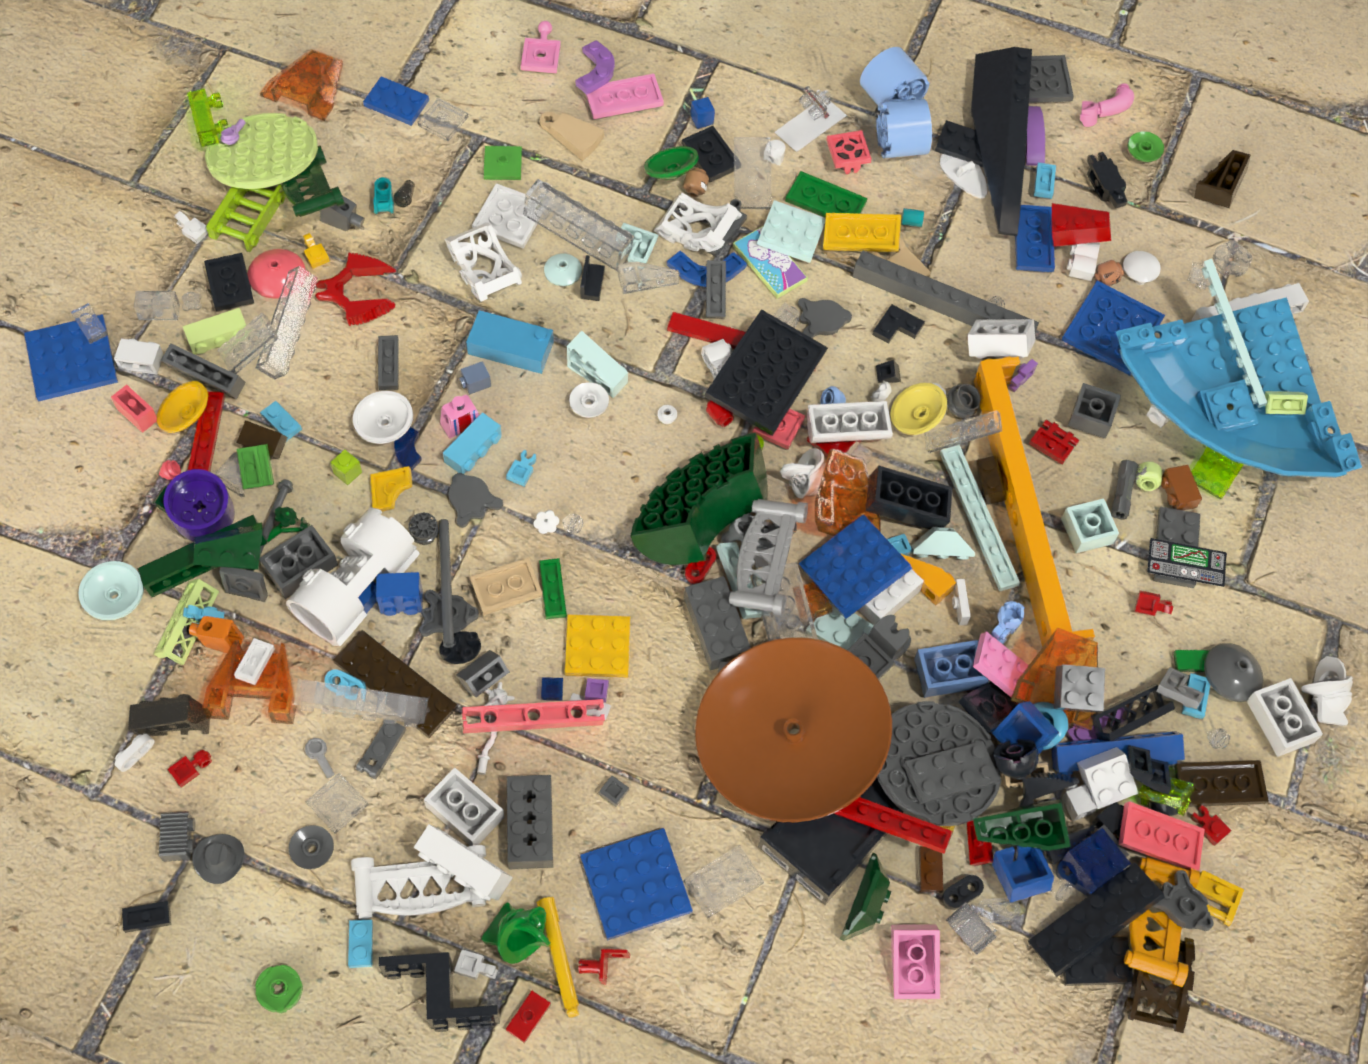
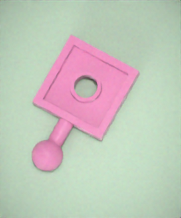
[521,21,561,73]

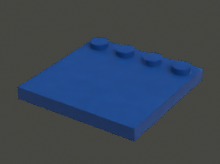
[1062,280,1165,376]

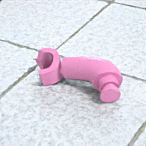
[1080,83,1134,127]

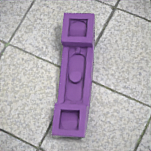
[1025,106,1045,166]

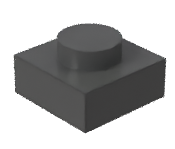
[599,776,629,807]

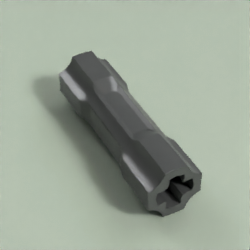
[1111,460,1138,520]

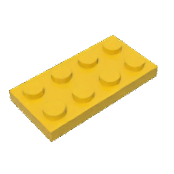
[823,213,901,252]

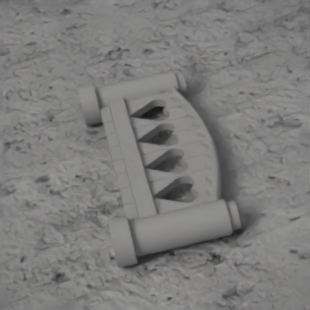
[729,499,808,616]

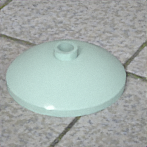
[78,561,144,620]

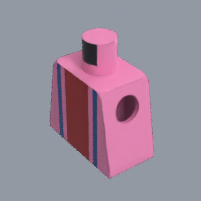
[440,395,479,439]

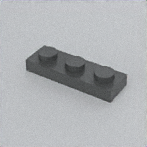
[706,260,726,319]
[378,335,399,390]

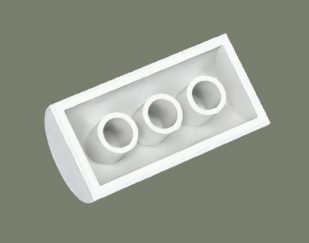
[807,401,893,443]

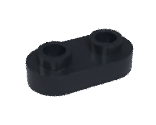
[942,875,984,910]

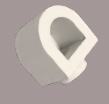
[763,140,785,166]

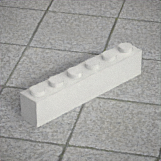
[1191,283,1309,321]

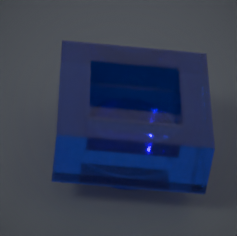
[541,677,563,701]

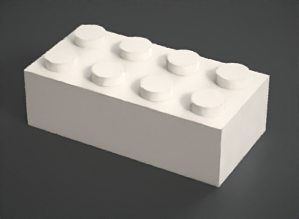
[414,824,513,901]

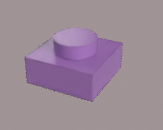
[585,678,609,703]

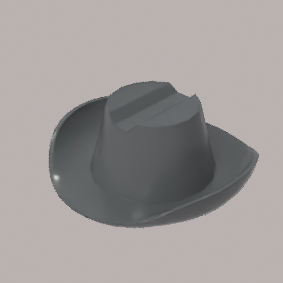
[192,834,245,884]

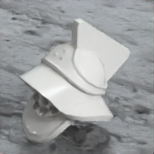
[780,448,838,503]
[1301,656,1353,726]

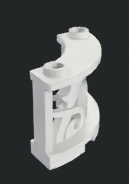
[654,193,742,252]
[445,222,522,301]

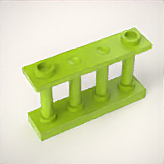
[206,184,286,252]

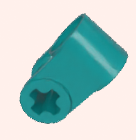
[373,177,394,214]

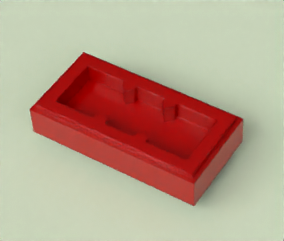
[505,991,551,1044]

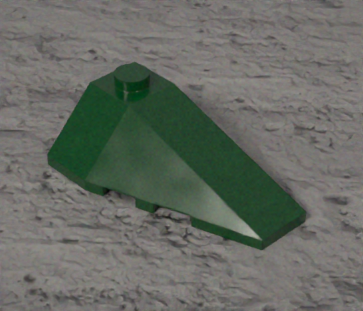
[973,799,1071,851]

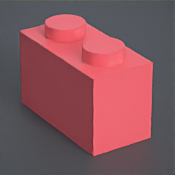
[111,384,157,433]

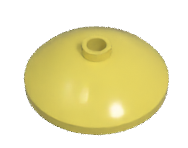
[890,383,947,435]

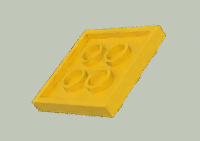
[565,614,630,678]

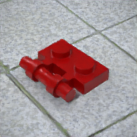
[1029,419,1080,465]

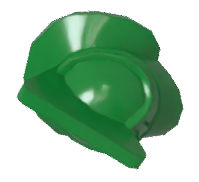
[481,902,551,964]

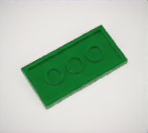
[785,171,868,218]

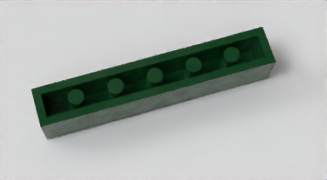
[137,514,268,597]

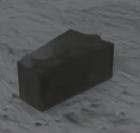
[128,694,210,736]

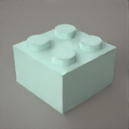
[1061,498,1119,554]

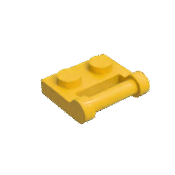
[1196,870,1244,926]

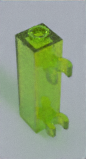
[187,89,228,147]

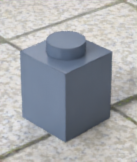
[459,361,491,395]

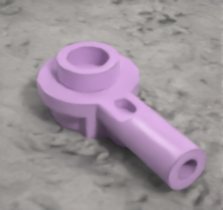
[220,119,246,145]

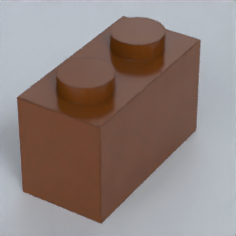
[1161,464,1202,511]

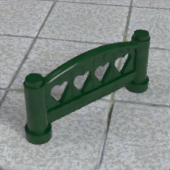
[281,145,345,217]

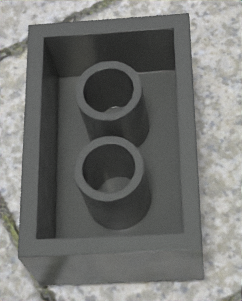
[259,525,338,599]

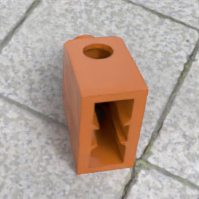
[189,616,244,656]

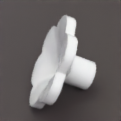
[533,510,559,534]

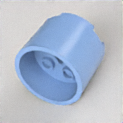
[860,47,930,105]
[876,99,932,158]

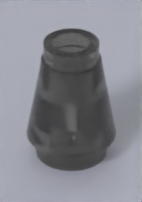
[394,180,415,207]

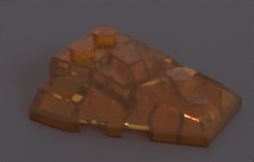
[260,49,343,121]
[815,449,881,536]

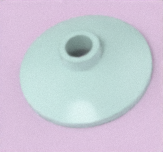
[544,254,582,286]

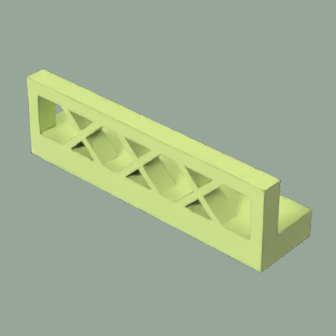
[153,579,219,665]

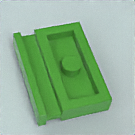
[237,444,274,489]

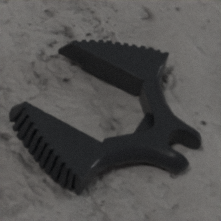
[1018,772,1095,864]

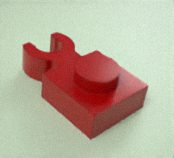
[1190,805,1232,846]

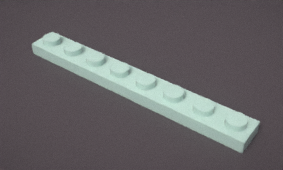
[1201,258,1267,408]
[940,445,1020,591]

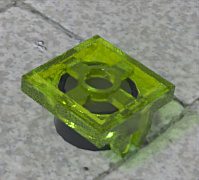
[1138,777,1195,816]

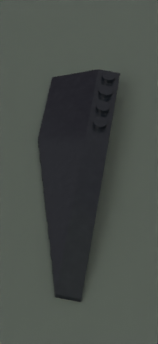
[971,47,1032,236]

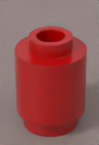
[706,400,734,427]

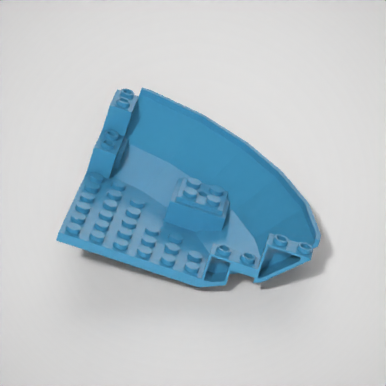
[1116,297,1362,478]

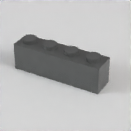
[161,343,246,400]

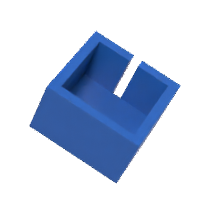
[376,572,423,616]
[992,701,1059,754]
[992,845,1054,903]

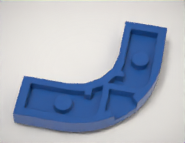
[667,250,747,287]

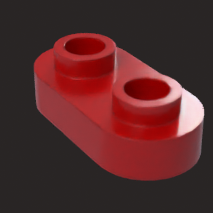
[685,547,716,584]

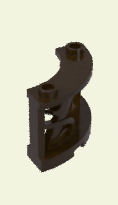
[1124,936,1195,1033]

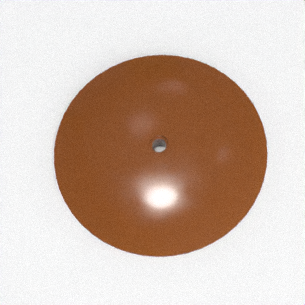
[695,637,892,822]

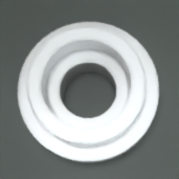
[657,405,677,424]

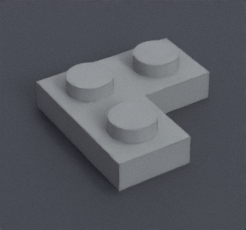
[1156,667,1205,710]

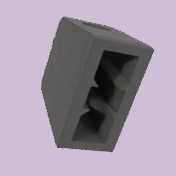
[320,195,365,231]

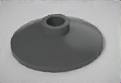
[289,825,334,869]

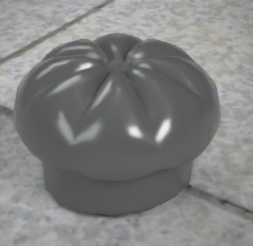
[946,384,981,418]

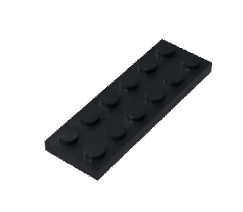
[1028,862,1165,977]

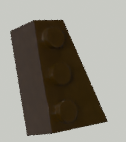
[1194,150,1251,208]

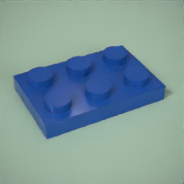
[363,76,429,126]

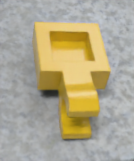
[303,233,330,269]

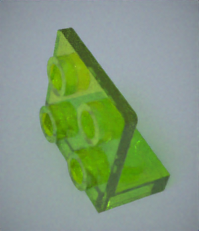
[1191,447,1244,499]

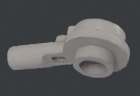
[305,738,335,778]

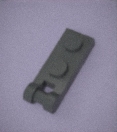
[356,718,406,780]

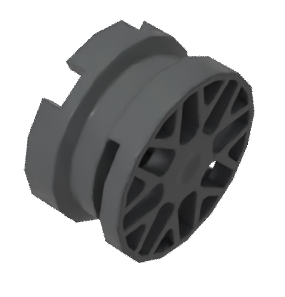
[409,512,439,545]

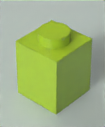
[330,449,362,485]

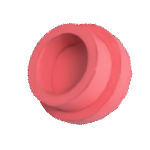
[159,460,181,480]

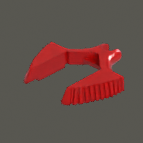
[315,252,396,326]

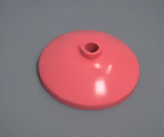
[248,249,306,299]

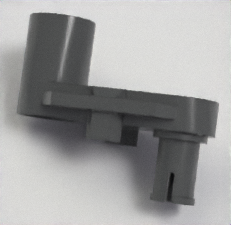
[721,514,797,550]

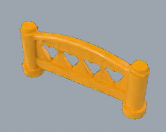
[1124,857,1200,987]

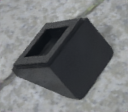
[876,360,901,383]

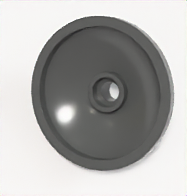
[1204,643,1264,702]

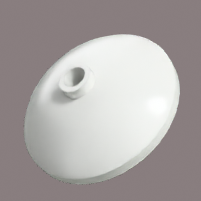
[353,391,413,444]

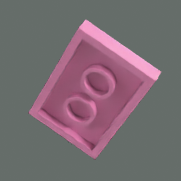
[973,631,1030,702]

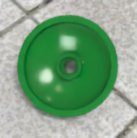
[644,146,699,180]

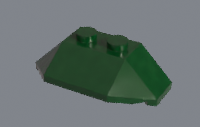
[840,852,892,941]

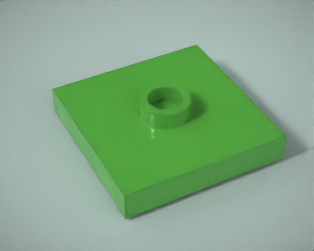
[484,146,522,180]

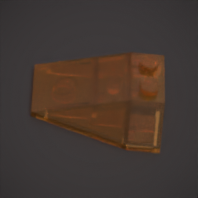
[1010,628,1098,730]

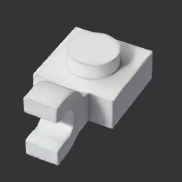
[175,211,208,244]
[454,950,498,980]

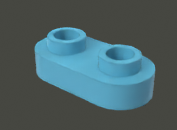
[325,669,366,700]

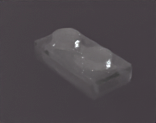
[71,303,108,344]

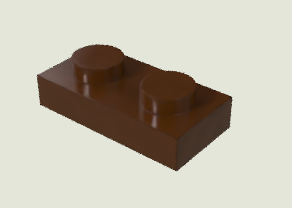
[919,846,943,893]

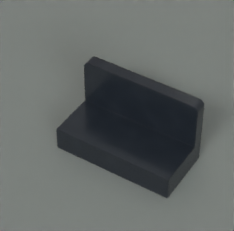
[580,255,605,301]

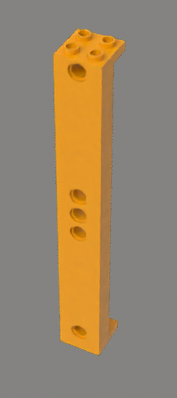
[974,356,1095,658]

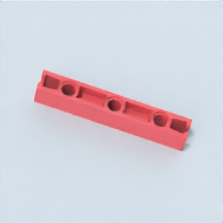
[462,699,605,734]

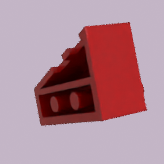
[1052,203,1111,246]

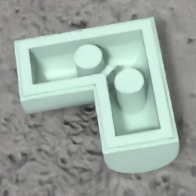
[617,223,659,269]

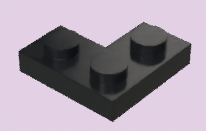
[872,304,925,344]

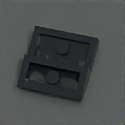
[1127,745,1172,795]

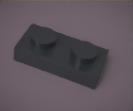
[122,901,171,933]

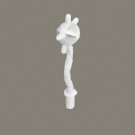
[477,682,515,775]

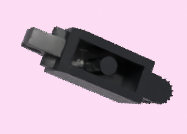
[1087,152,1127,208]

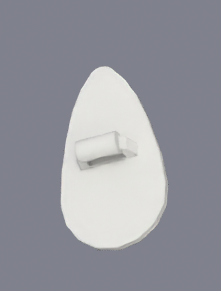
[940,154,987,199]

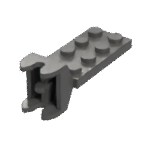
[847,615,911,680]

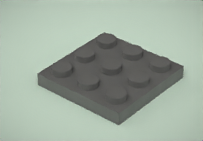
[1029,55,1074,103]

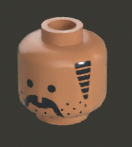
[1094,260,1124,286]

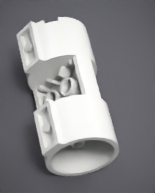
[286,508,420,646]

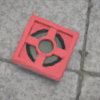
[826,130,872,174]

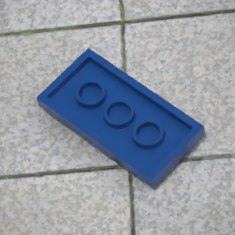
[1015,205,1055,272]

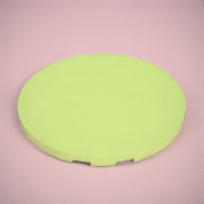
[205,113,318,189]

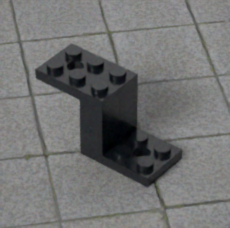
[379,952,500,1032]

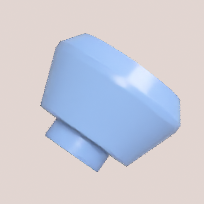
[820,386,846,404]

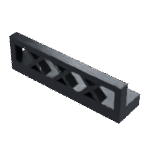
[1091,684,1175,741]

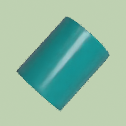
[901,208,924,227]

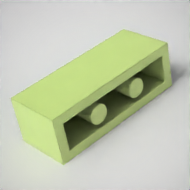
[183,308,250,355]

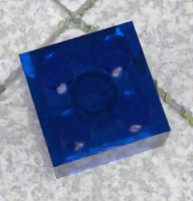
[1062,827,1131,895]

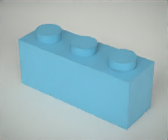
[443,412,502,474]

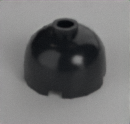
[993,739,1039,780]

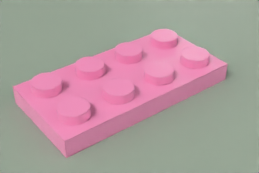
[586,74,664,119]

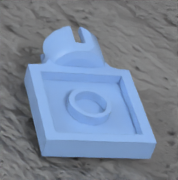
[991,601,1025,645]

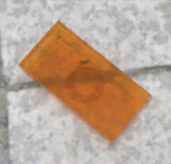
[796,582,833,619]

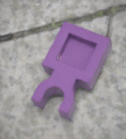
[1008,359,1038,392]

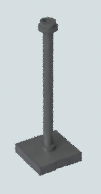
[219,479,293,602]

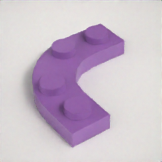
[575,40,615,95]

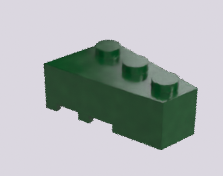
[193,522,263,570]

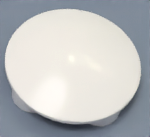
[1122,251,1161,285]

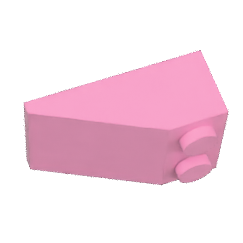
[891,924,940,999]

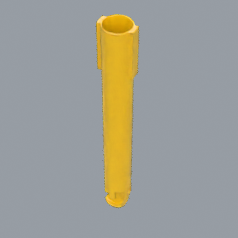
[537,897,579,1018]

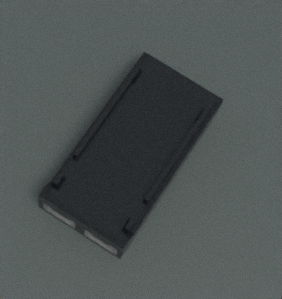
[758,778,906,905]

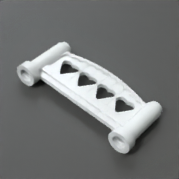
[351,845,487,919]

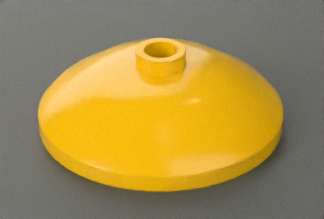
[157,381,208,433]

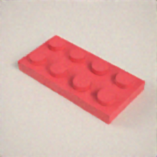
[1118,801,1205,871]

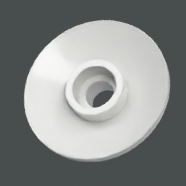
[569,382,609,418]

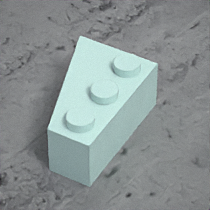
[567,331,628,398]

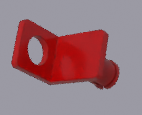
[578,949,631,985]

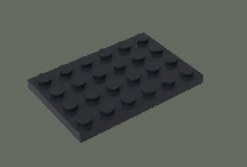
[704,309,828,436]

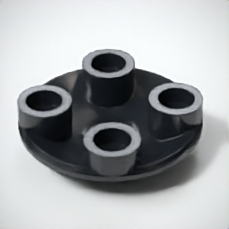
[439,631,481,664]

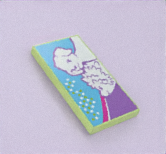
[733,226,808,299]

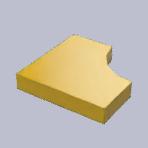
[370,466,412,511]

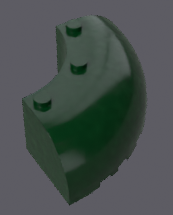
[630,432,768,565]

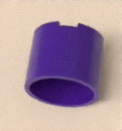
[164,469,235,542]

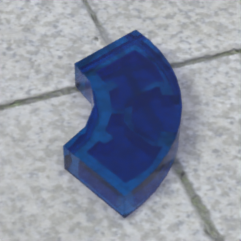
[394,426,422,471]

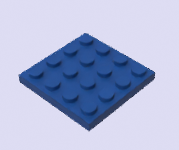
[24,314,118,402]
[799,514,912,619]
[580,828,693,941]

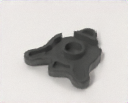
[798,298,852,339]
[449,473,503,528]
[419,590,479,637]
[1153,870,1214,931]

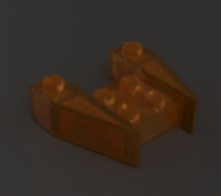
[202,640,297,724]

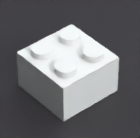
[1077,747,1138,809]

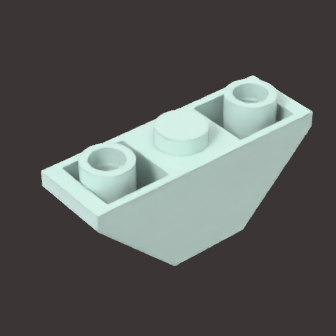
[911,527,975,559]

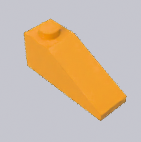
[900,553,956,605]

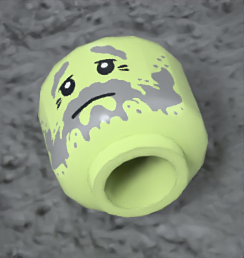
[1135,461,1162,491]

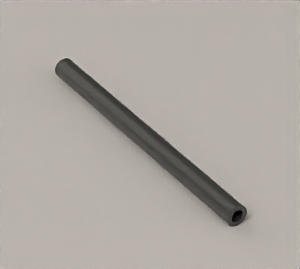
[439,519,454,648]

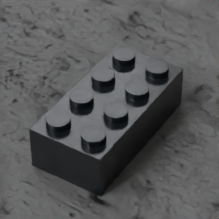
[865,465,953,529]

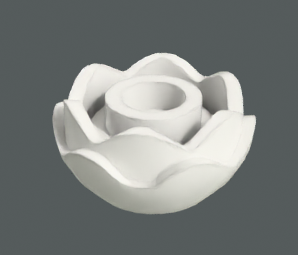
[870,381,892,402]

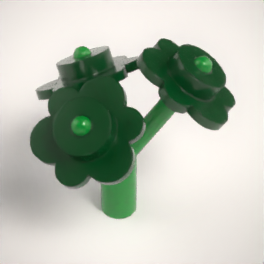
[267,507,310,543]

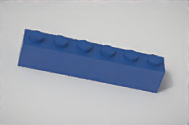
[1051,731,1185,775]

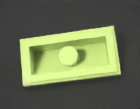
[1265,391,1308,414]

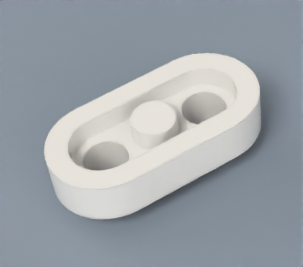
[115,734,154,772]

